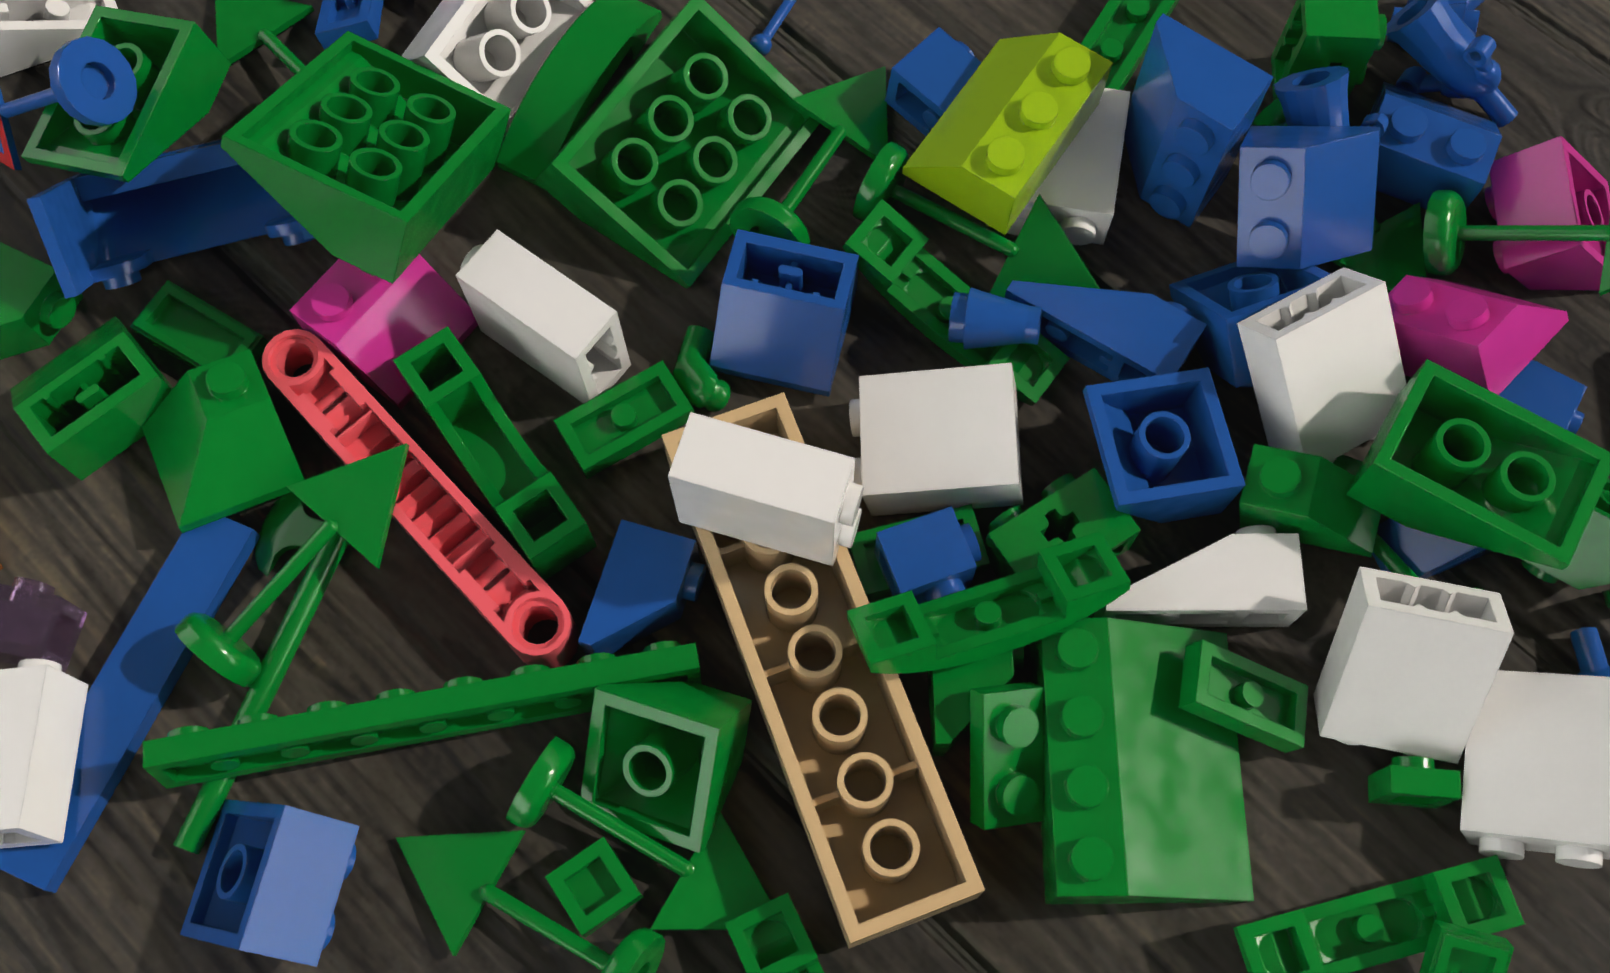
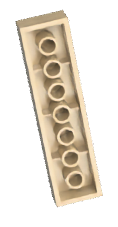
[662,392,985,949]

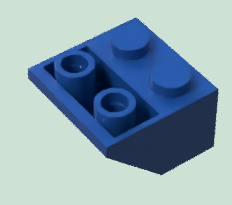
[709,229,859,397]

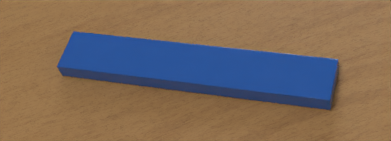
[0,517,261,893]

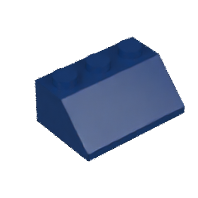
[1124,13,1273,228]

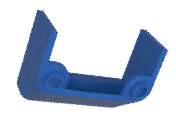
[27,139,315,299]

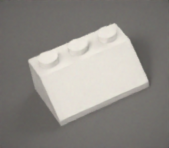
[402,0,594,137]

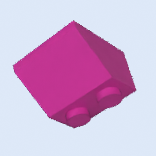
[1485,136,1610,290]
[289,254,478,409]
[1388,275,1569,395]

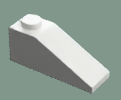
[0,0,118,77]
[1094,525,1307,627]

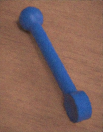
[750,0,797,56]

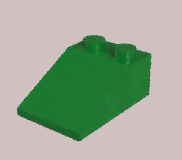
[21,5,231,183]
[1346,359,1610,570]

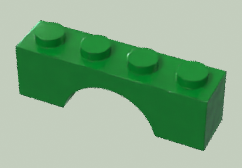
[393,326,597,581]

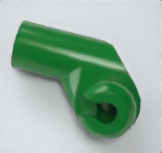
[673,325,731,412]

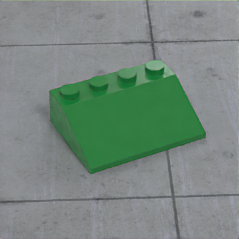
[535,0,820,289]
[221,31,511,284]
[1030,617,1254,904]

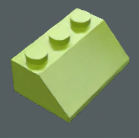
[902,32,1113,235]

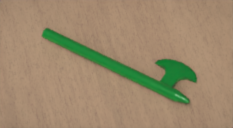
[173,492,348,855]

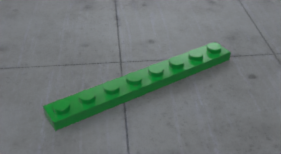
[143,641,702,789]

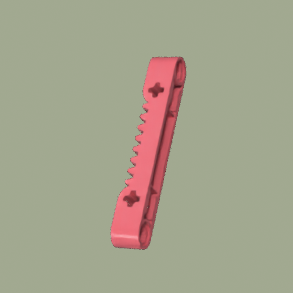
[262,329,579,668]

